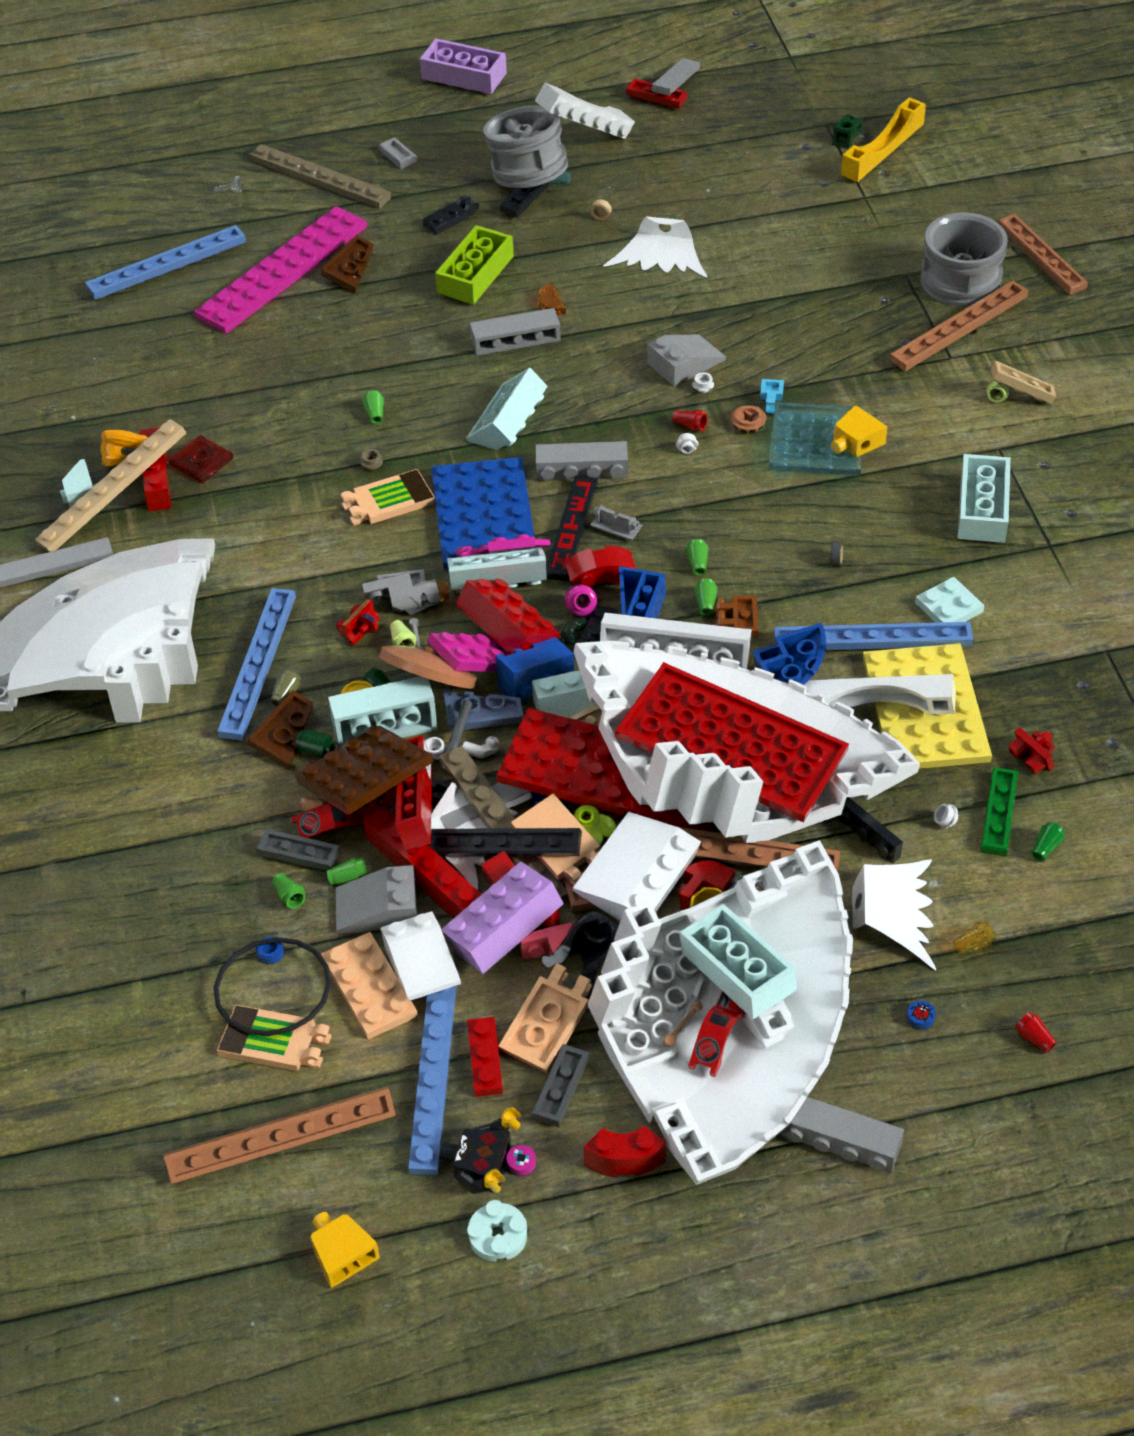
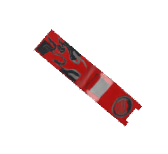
[291,789,397,839]
[688,991,746,1077]

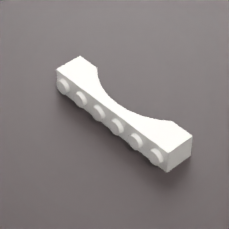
[535,83,635,139]
[804,674,956,715]

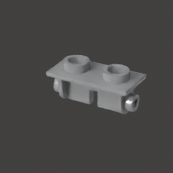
[590,505,642,541]

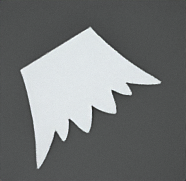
[603,216,707,277]
[431,782,537,890]
[852,859,936,970]

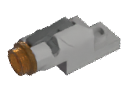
[362,573,449,616]

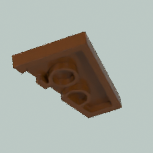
[321,235,374,293]
[248,690,313,770]

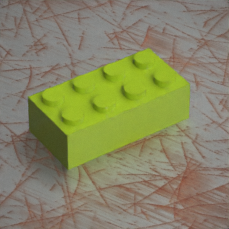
[435,225,514,305]

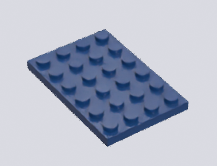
[432,457,534,569]

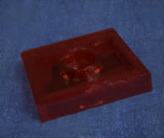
[169,435,234,484]

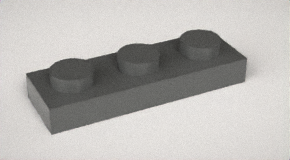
[256,829,340,871]
[532,1044,589,1128]

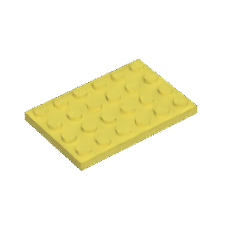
[863,643,992,769]

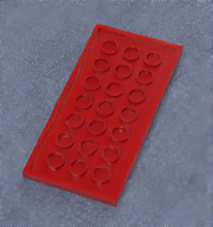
[615,662,849,823]
[496,708,701,830]

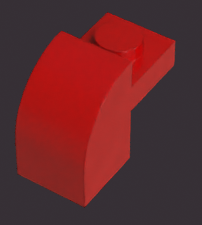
[678,861,735,911]

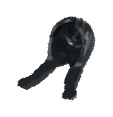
[541,911,617,1000]

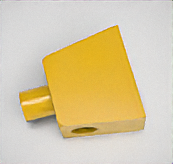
[831,405,887,457]
[310,1212,380,1289]

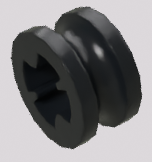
[432,780,450,806]

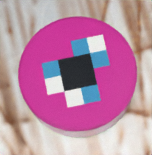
[507,1145,536,1176]

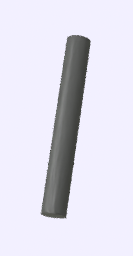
[440,700,472,772]

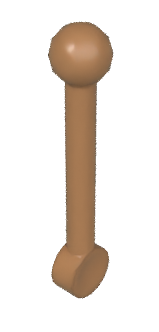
[664,1001,703,1047]

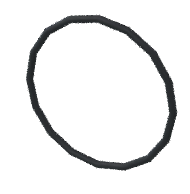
[213,937,332,1036]

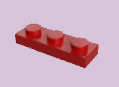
[626,78,687,109]
[467,1017,503,1097]

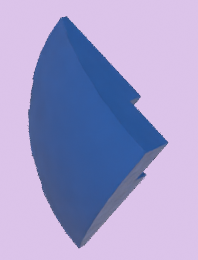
[752,622,826,685]

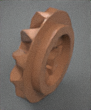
[730,405,766,433]

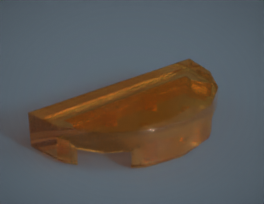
[538,283,566,315]

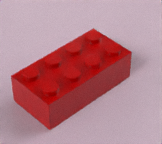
[456,578,560,655]

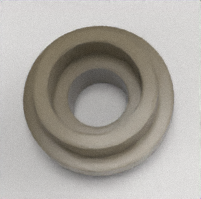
[360,449,383,470]

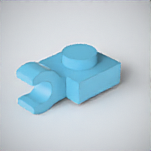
[760,379,784,414]

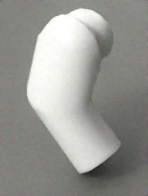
[462,736,500,759]

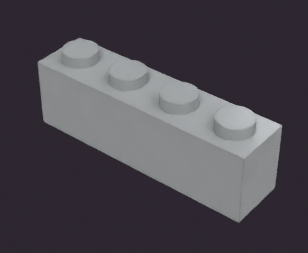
[470,308,561,356]
[536,441,628,480]
[781,1097,904,1173]

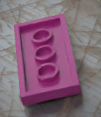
[427,632,510,672]

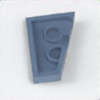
[443,689,523,732]

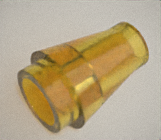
[953,921,996,955]

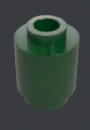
[295,729,335,759]

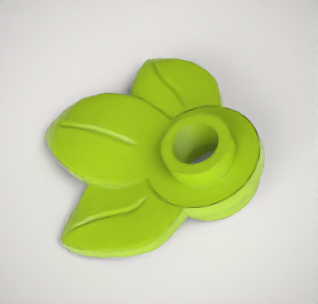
[574,805,617,848]

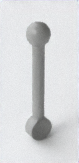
[409,618,423,649]

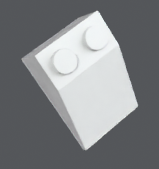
[381,911,461,1001]

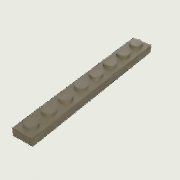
[249,144,391,209]
[440,745,568,902]

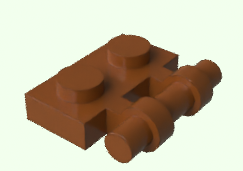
[713,595,759,638]

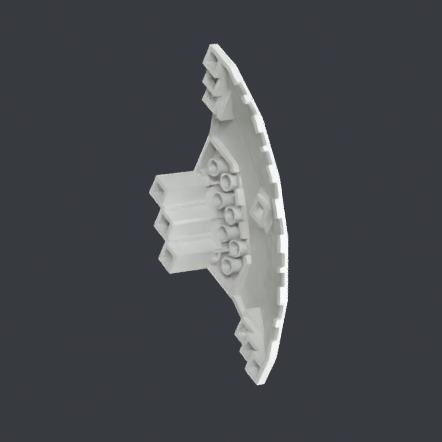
[0,538,215,723]
[574,641,920,843]
[588,840,853,1185]

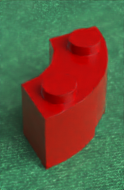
[565,546,636,588]
[583,1126,666,1177]

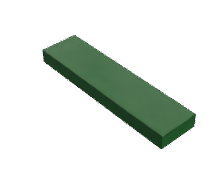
[980,767,1019,857]

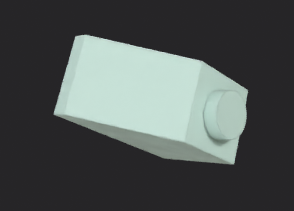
[60,459,93,508]

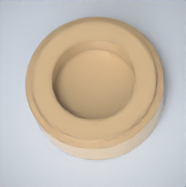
[590,199,612,221]

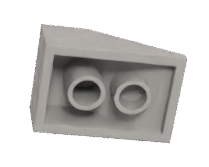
[647,334,726,387]
[336,865,417,934]

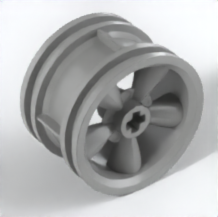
[483,106,568,188]
[920,213,1007,306]

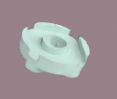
[467,1200,527,1261]

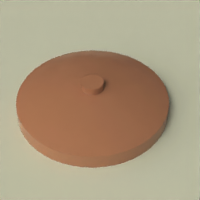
[379,645,477,689]

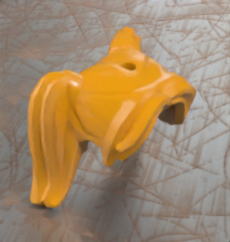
[100,430,148,466]

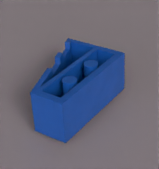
[619,566,666,619]
[496,637,575,703]

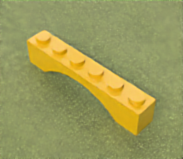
[841,97,926,182]

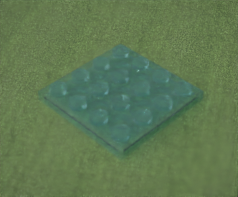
[769,402,865,476]

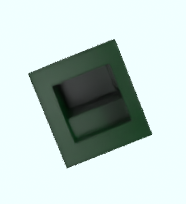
[832,114,863,149]

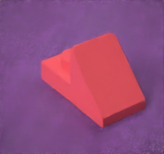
[519,922,572,967]

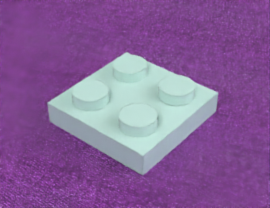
[915,577,985,623]

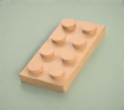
[321,932,418,1040]

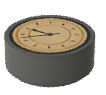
[831,542,844,566]

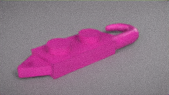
[455,535,550,557]

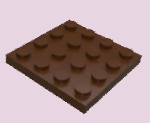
[295,725,433,815]

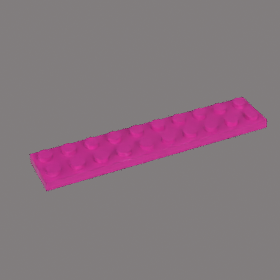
[194,206,367,334]

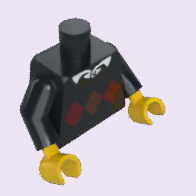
[440,1107,521,1194]

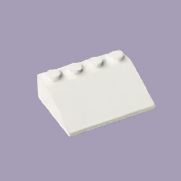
[572,812,701,921]

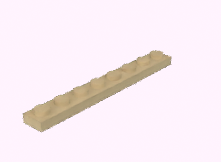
[35,419,186,552]

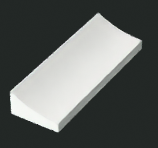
[600,613,752,669]

